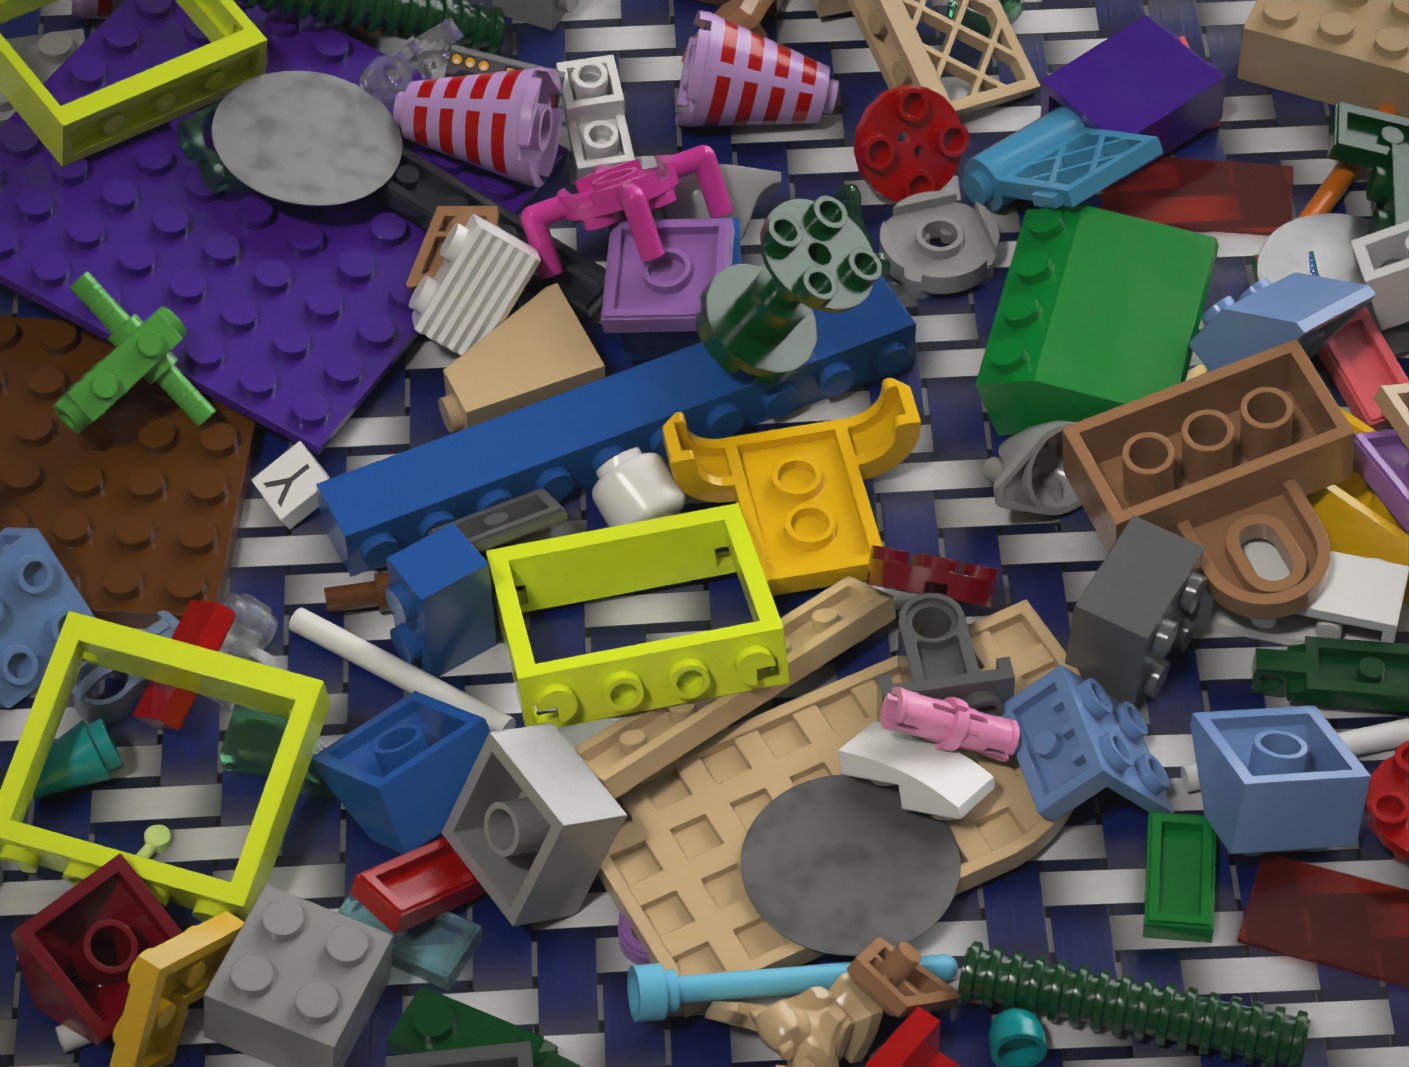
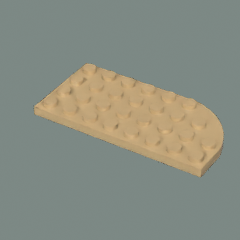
[597,599,1081,1018]

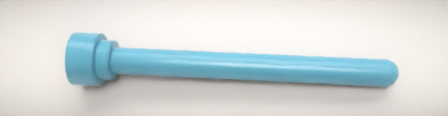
[627,954,958,1022]

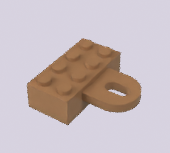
[1062,339,1355,619]

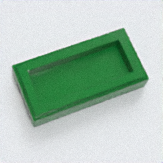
[1143,811,1216,943]

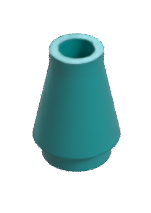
[33,718,124,801]

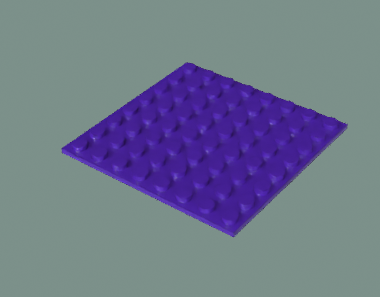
[0,0,568,455]

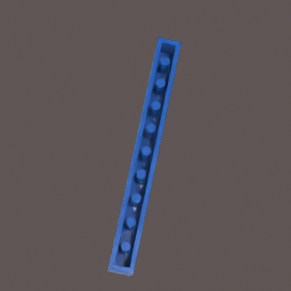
[316,276,916,577]

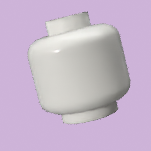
[592,447,686,527]

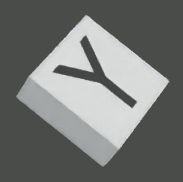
[251,441,330,530]

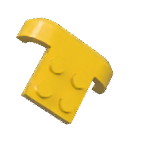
[662,378,921,596]

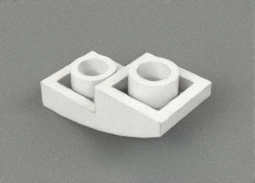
[556,55,635,180]
[838,720,995,820]

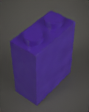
[1041,15,1225,185]

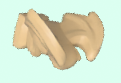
[705,972,883,1067]

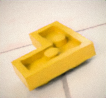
[109,911,244,1067]

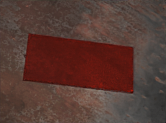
[1101,157,1293,236]
[1237,852,1409,988]

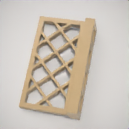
[847,0,1040,116]

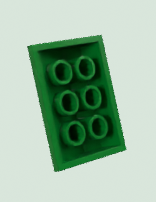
[975,204,1219,436]

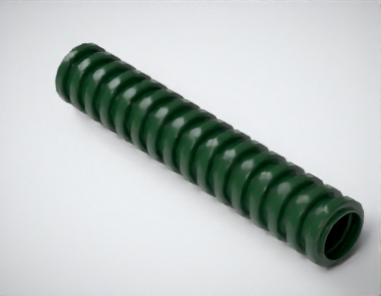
[233,0,506,55]
[958,941,1311,1067]

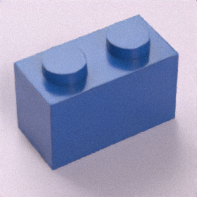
[385,523,497,678]

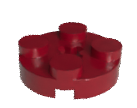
[866,545,1000,608]

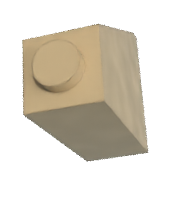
[438,283,605,433]

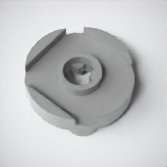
[879,191,1000,299]

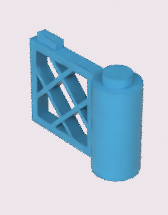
[962,107,1163,212]

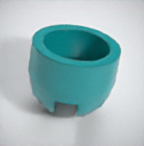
[988,1008,1047,1067]

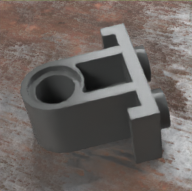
[876,593,1015,722]

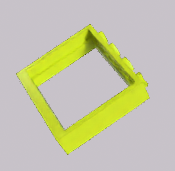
[0,0,267,167]
[486,503,790,728]
[0,611,331,922]

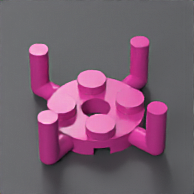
[520,145,733,279]

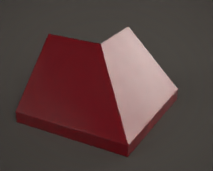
[11,853,183,1045]

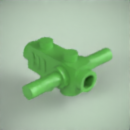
[53,271,216,434]

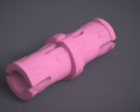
[880,686,1020,762]

